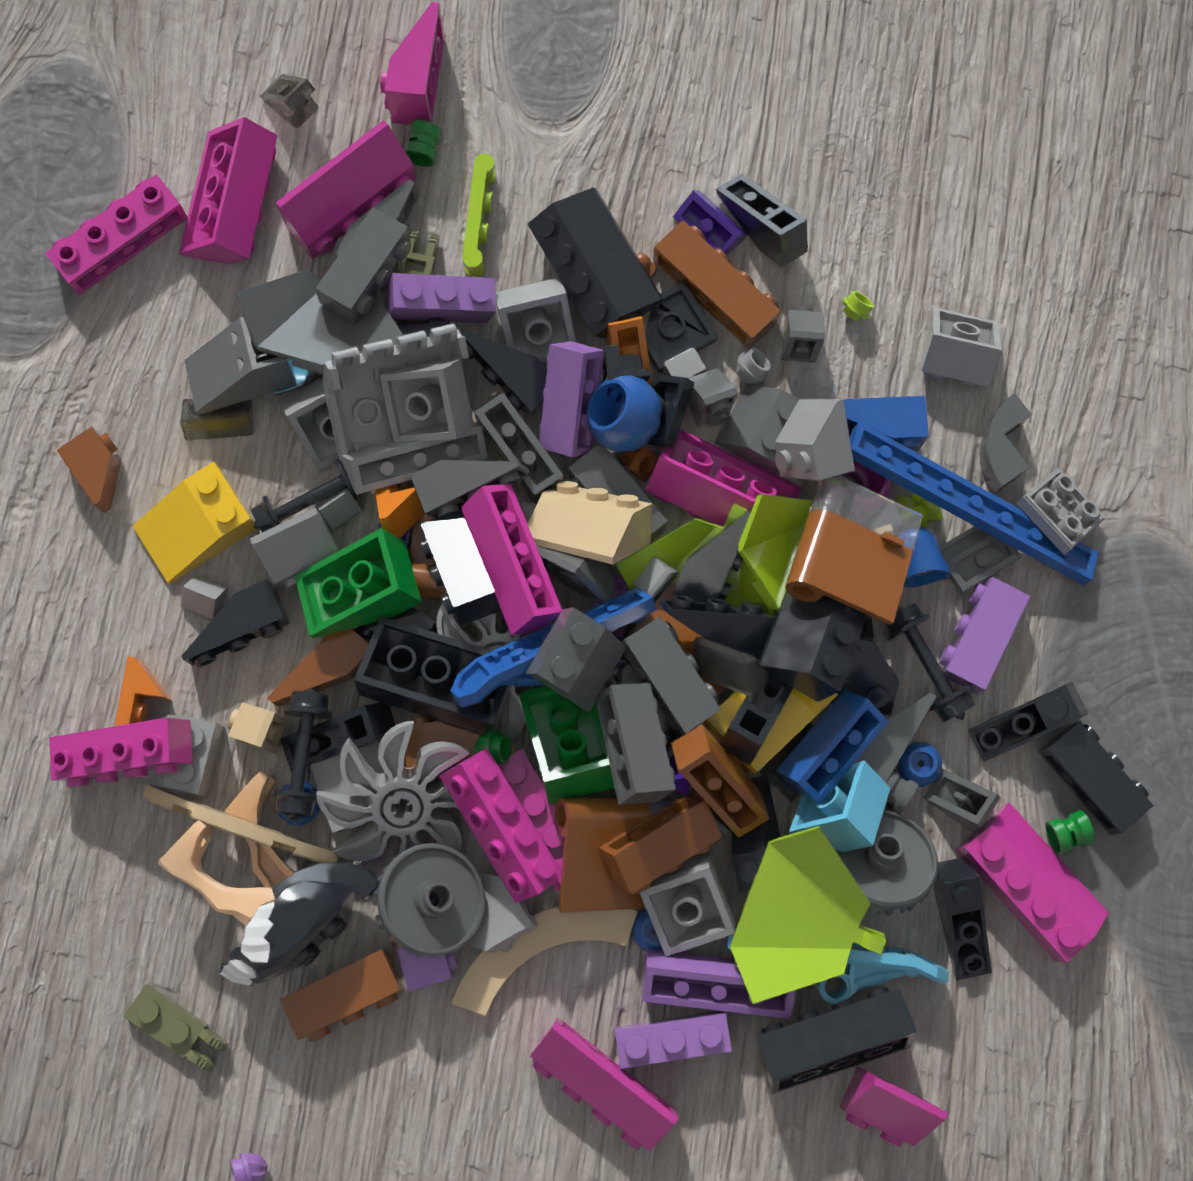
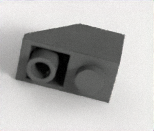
[688,368,738,427]

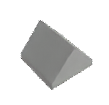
[315,488,362,531]
[633,556,679,600]
[181,575,228,619]

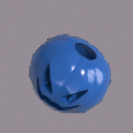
[587,375,662,453]

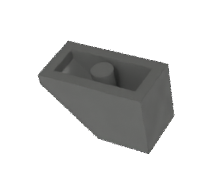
[781,307,825,363]

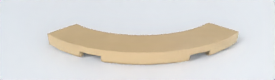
[143,784,338,863]
[451,907,638,1016]

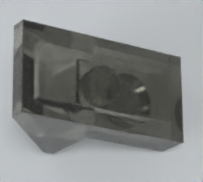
[260,74,318,129]

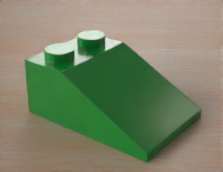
[294,528,422,638]
[519,686,615,805]

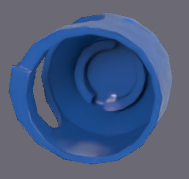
[895,527,951,587]

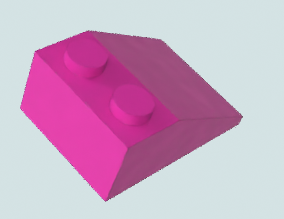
[380,1,445,125]
[839,1066,948,1147]

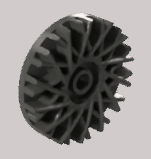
[835,810,938,916]
[373,843,485,958]

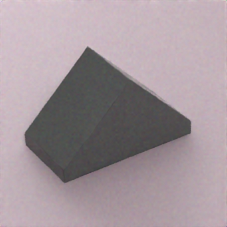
[923,769,1001,830]

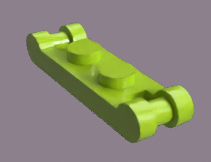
[462,153,496,277]

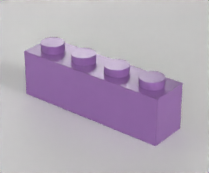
[642,948,795,1019]

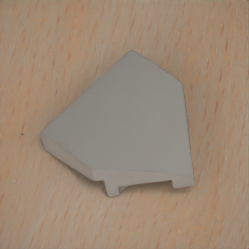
[465,871,538,953]

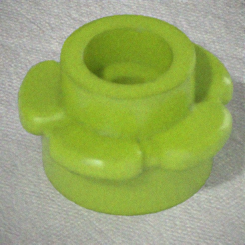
[842,290,874,322]

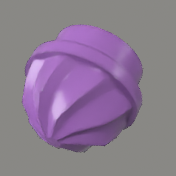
[230,1152,268,1181]

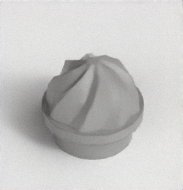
[735,348,771,384]

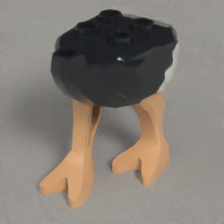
[158,771,379,987]

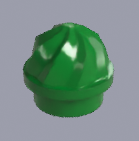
[474,730,511,765]

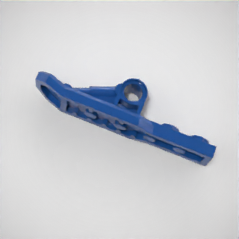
[451,587,657,707]

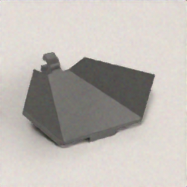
[235,269,403,374]

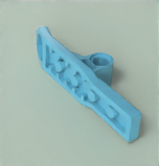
[726,929,949,1005]

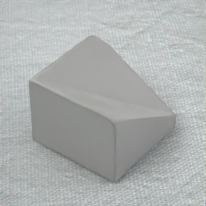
[662,348,707,378]

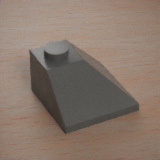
[536,546,614,604]

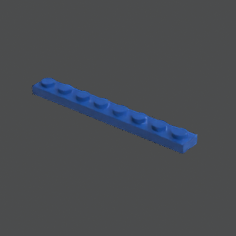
[850,421,1099,585]

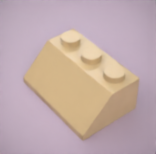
[527,481,652,565]

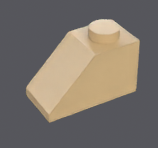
[227,702,288,754]

